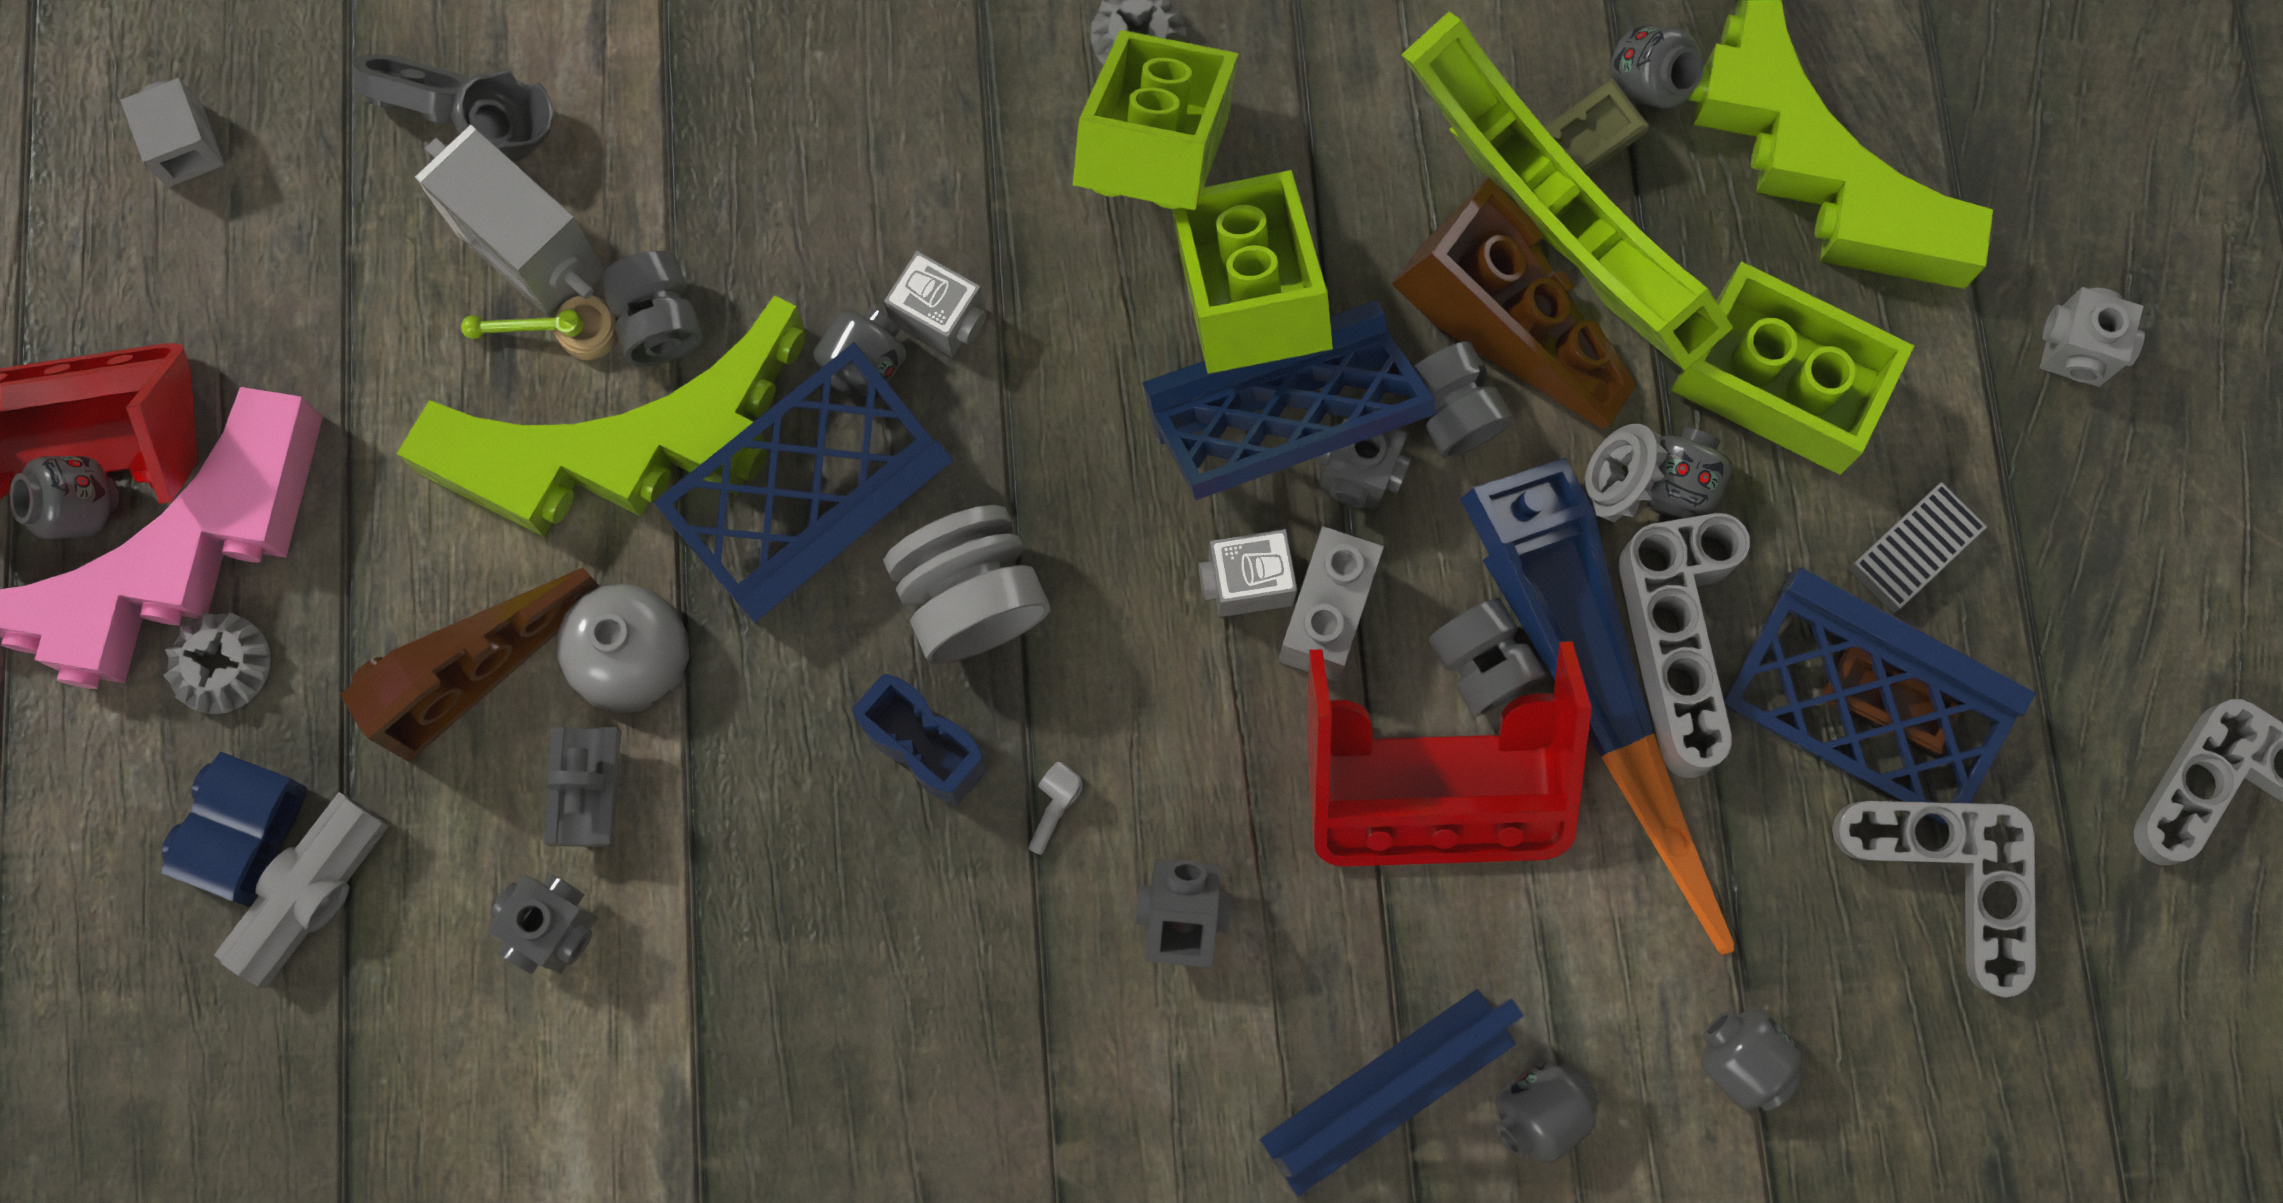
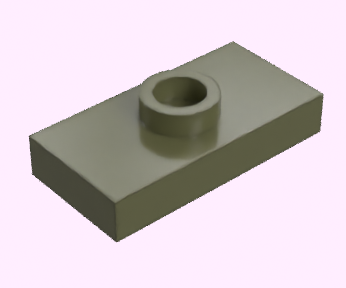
[1545,78,1649,176]

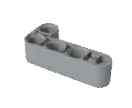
[1617,513,1750,778]

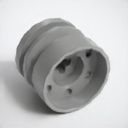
[883,505,1051,665]

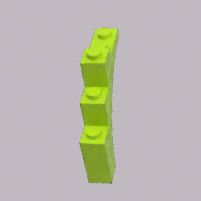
[1688,0,1993,289]
[1401,11,1733,371]
[396,295,806,537]

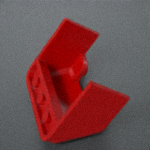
[0,343,198,504]
[1307,641,1592,867]

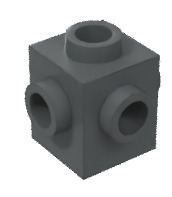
[1315,417,1412,512]
[1136,859,1232,968]
[487,874,598,974]

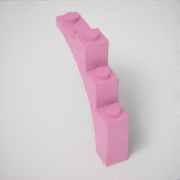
[0,387,323,689]

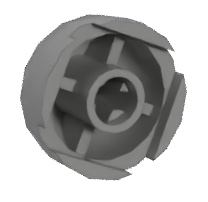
[556,583,689,713]

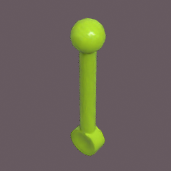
[461,309,584,340]

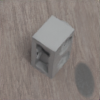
[1278,526,1384,682]

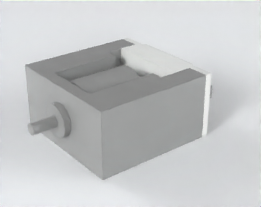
[415,125,605,318]

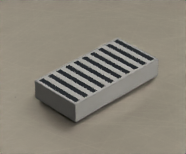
[1848,482,1987,614]

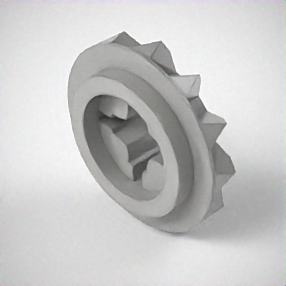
[1091,0,1186,65]
[1583,423,1668,523]
[163,612,270,714]

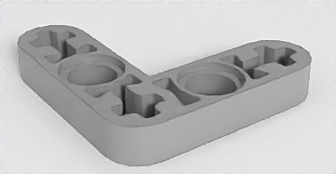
[2134,699,2283,865]
[1832,801,2036,997]

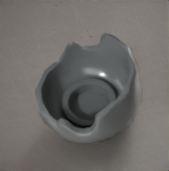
[451,70,555,161]

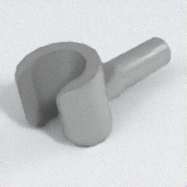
[1028,762,1083,855]

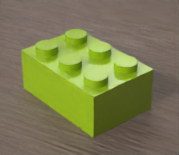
[1073,30,1239,210]
[1172,170,1333,374]
[1671,261,1914,475]

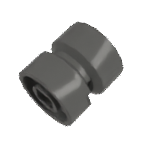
[599,251,704,366]
[1409,341,1514,459]
[1428,597,1547,717]

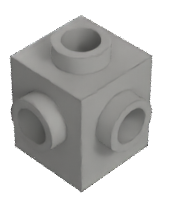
[2039,287,2145,387]

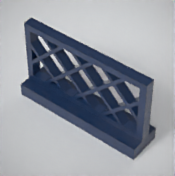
[1142,300,1437,500]
[653,342,953,623]
[1723,568,2036,829]
[1258,988,1524,1197]

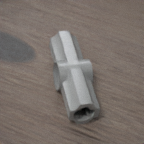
[214,792,389,989]

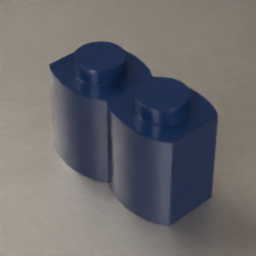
[852,674,987,805]
[161,752,307,908]

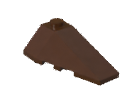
[1392,178,1636,429]
[340,567,599,762]

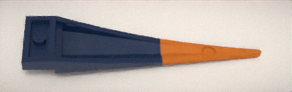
[1460,458,1734,956]

